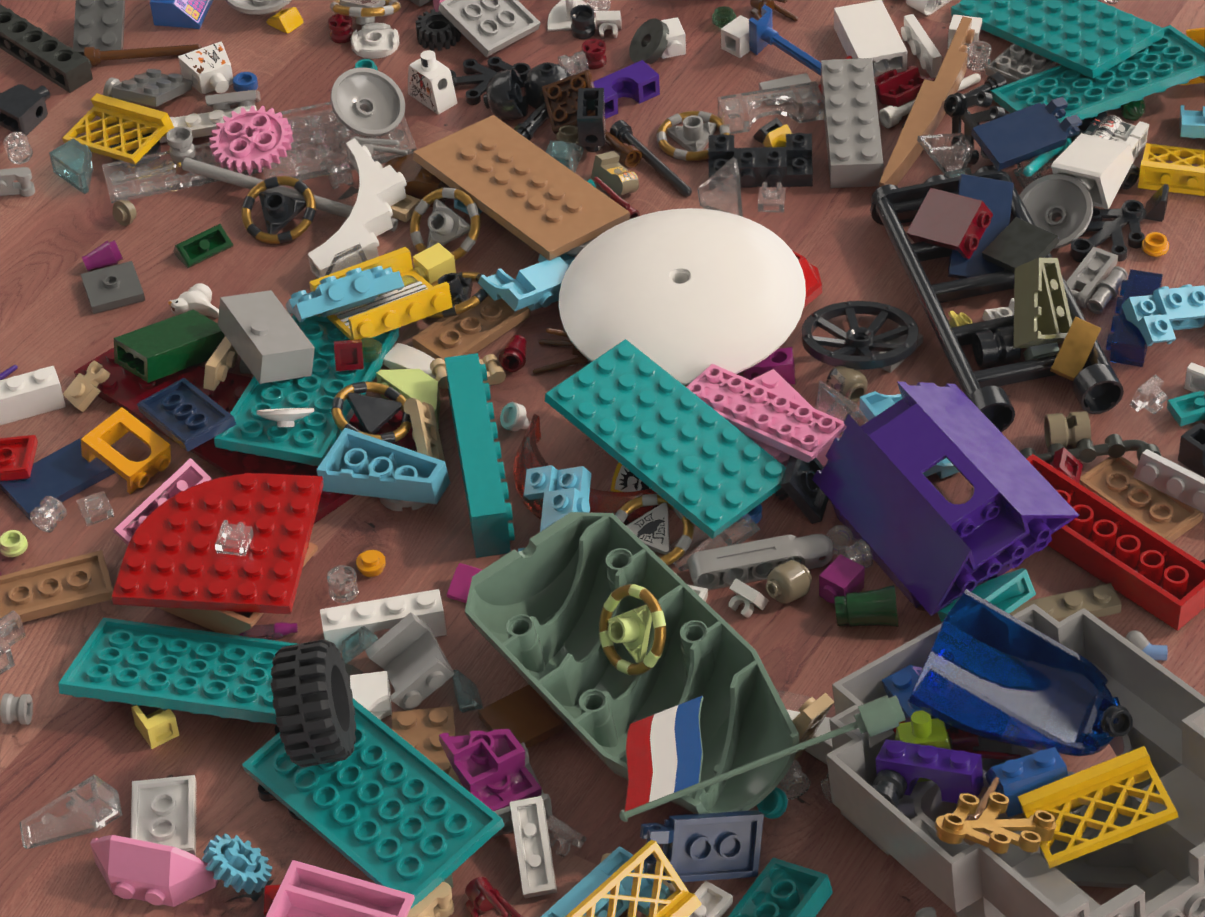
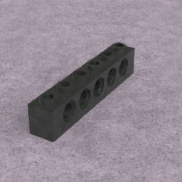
[0,4,93,93]

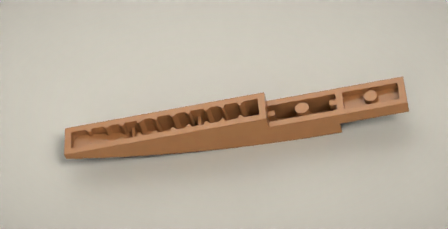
[879,16,975,187]

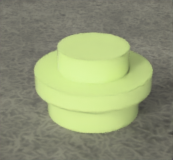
[0,530,28,557]

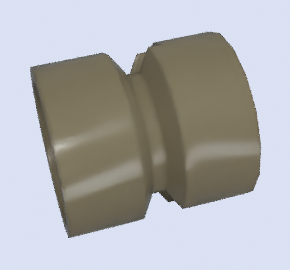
[1044,411,1091,449]

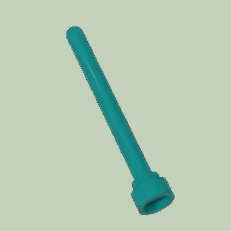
[1023,138,1072,177]

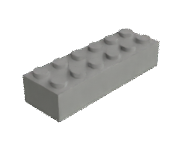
[821,58,883,188]

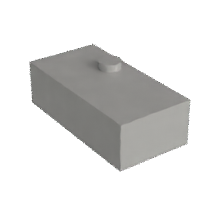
[218,290,315,384]

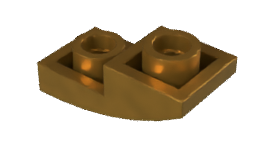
[1050,316,1101,381]

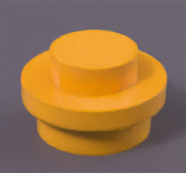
[1142,232,1169,257]
[356,550,386,577]

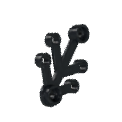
[450,56,531,105]
[944,91,1005,165]
[1070,200,1146,262]

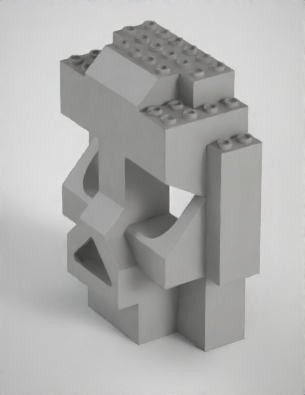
[826,599,1205,917]

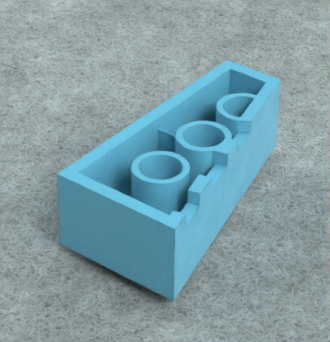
[316,428,450,504]

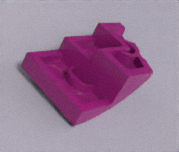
[439,729,542,811]

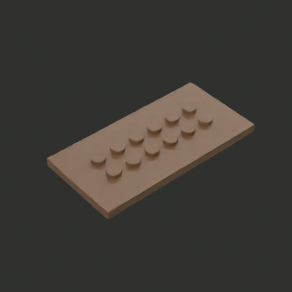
[413,115,630,261]

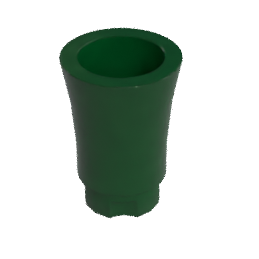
[835,585,899,627]

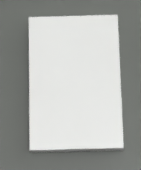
[130,775,196,856]

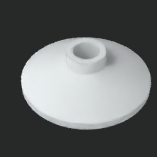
[256,408,314,427]

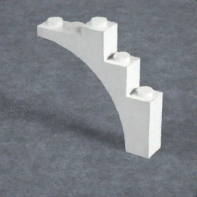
[307,138,407,279]

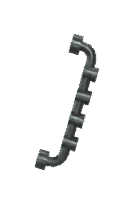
[1020,434,1161,464]

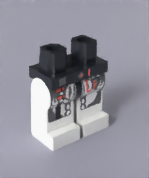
[1071,111,1149,164]

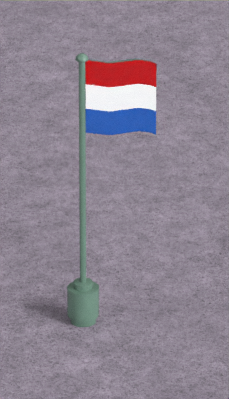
[619,695,906,822]

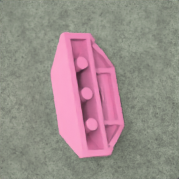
[113,458,211,545]
[90,835,218,907]

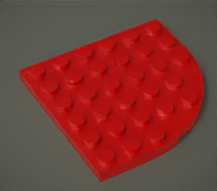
[111,473,324,614]

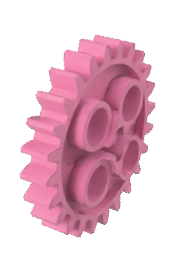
[209,106,293,175]

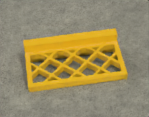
[62,93,174,164]
[1138,143,1205,196]
[1018,746,1178,868]
[565,840,702,917]

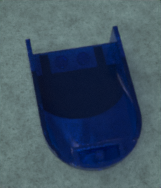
[908,589,1120,756]

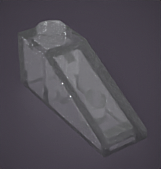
[19,774,123,849]

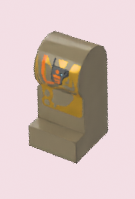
[591,151,639,196]

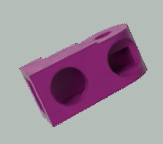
[743,347,796,385]

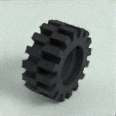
[416,9,461,51]

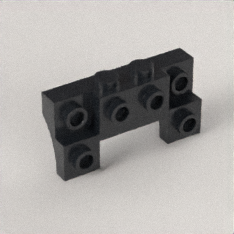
[708,133,813,188]

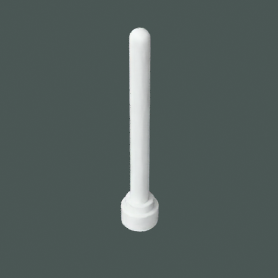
[879,73,981,128]

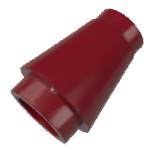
[499,335,527,372]

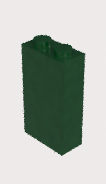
[114,309,225,383]

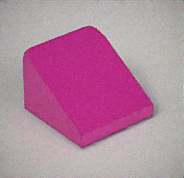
[447,563,482,603]

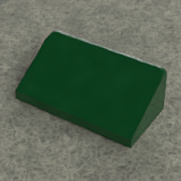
[173,224,233,268]

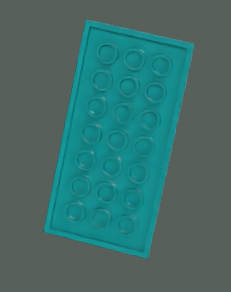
[951,0,1164,79]
[991,25,1205,123]
[214,314,399,466]
[545,339,786,539]
[58,617,297,724]
[242,698,505,909]

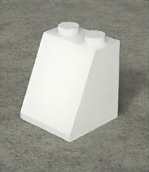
[1051,133,1134,209]

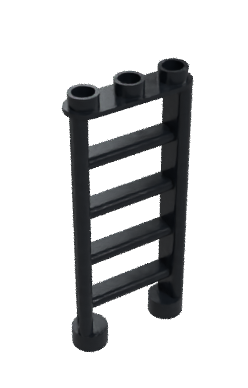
[870,165,1124,432]

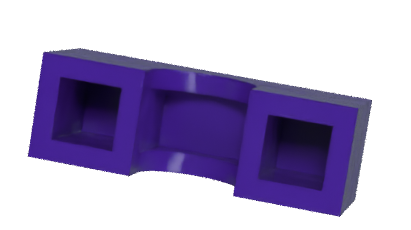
[593,60,660,119]
[875,739,984,804]

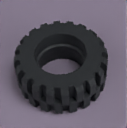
[271,639,356,767]

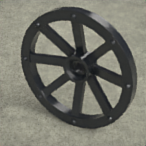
[802,301,919,370]

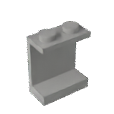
[365,612,455,711]

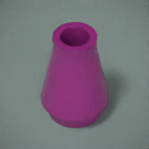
[82,240,123,271]

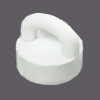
[500,402,529,431]

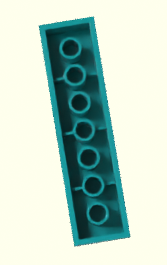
[445,353,515,558]

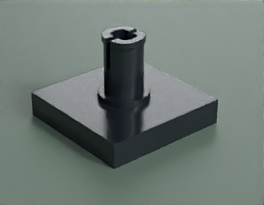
[775,455,829,524]

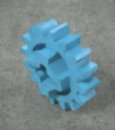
[202,834,272,894]

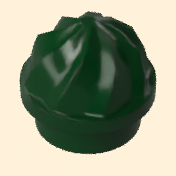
[1119,99,1145,121]

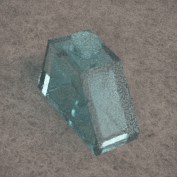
[49,138,93,194]
[546,140,583,173]

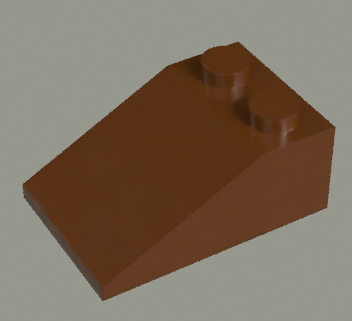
[383,154,450,207]

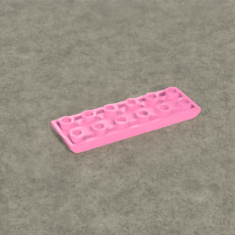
[686,364,847,462]

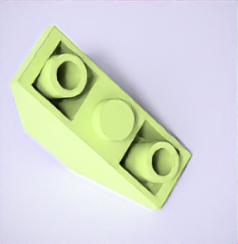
[376,369,440,430]

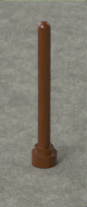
[84,44,202,66]
[605,129,642,168]

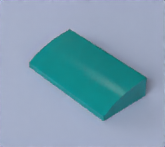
[728,857,833,917]

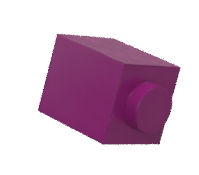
[819,554,865,604]

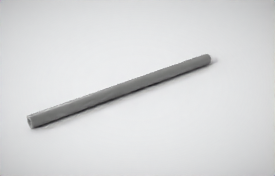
[182,158,398,232]

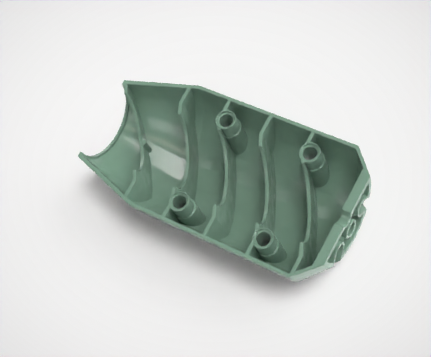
[465,512,799,814]

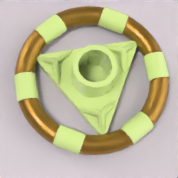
[599,584,666,675]

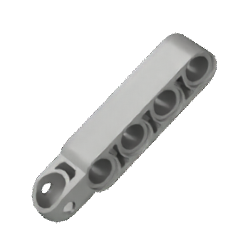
[687,534,833,590]

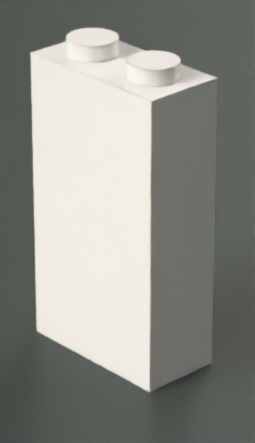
[834,0,908,77]

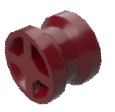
[328,14,353,44]
[581,39,607,69]

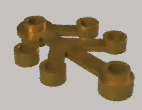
[935,792,1056,854]

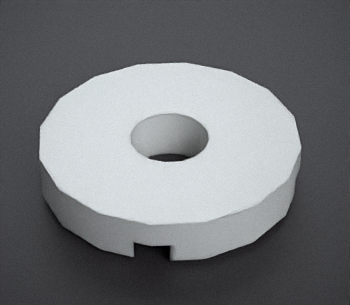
[351,22,400,59]

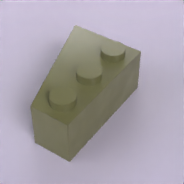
[1014,258,1072,348]

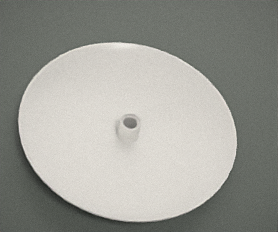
[559,208,806,385]

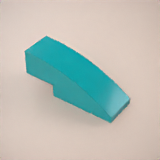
[937,568,1036,623]

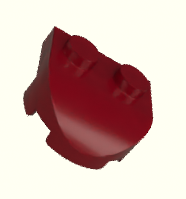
[875,66,935,107]

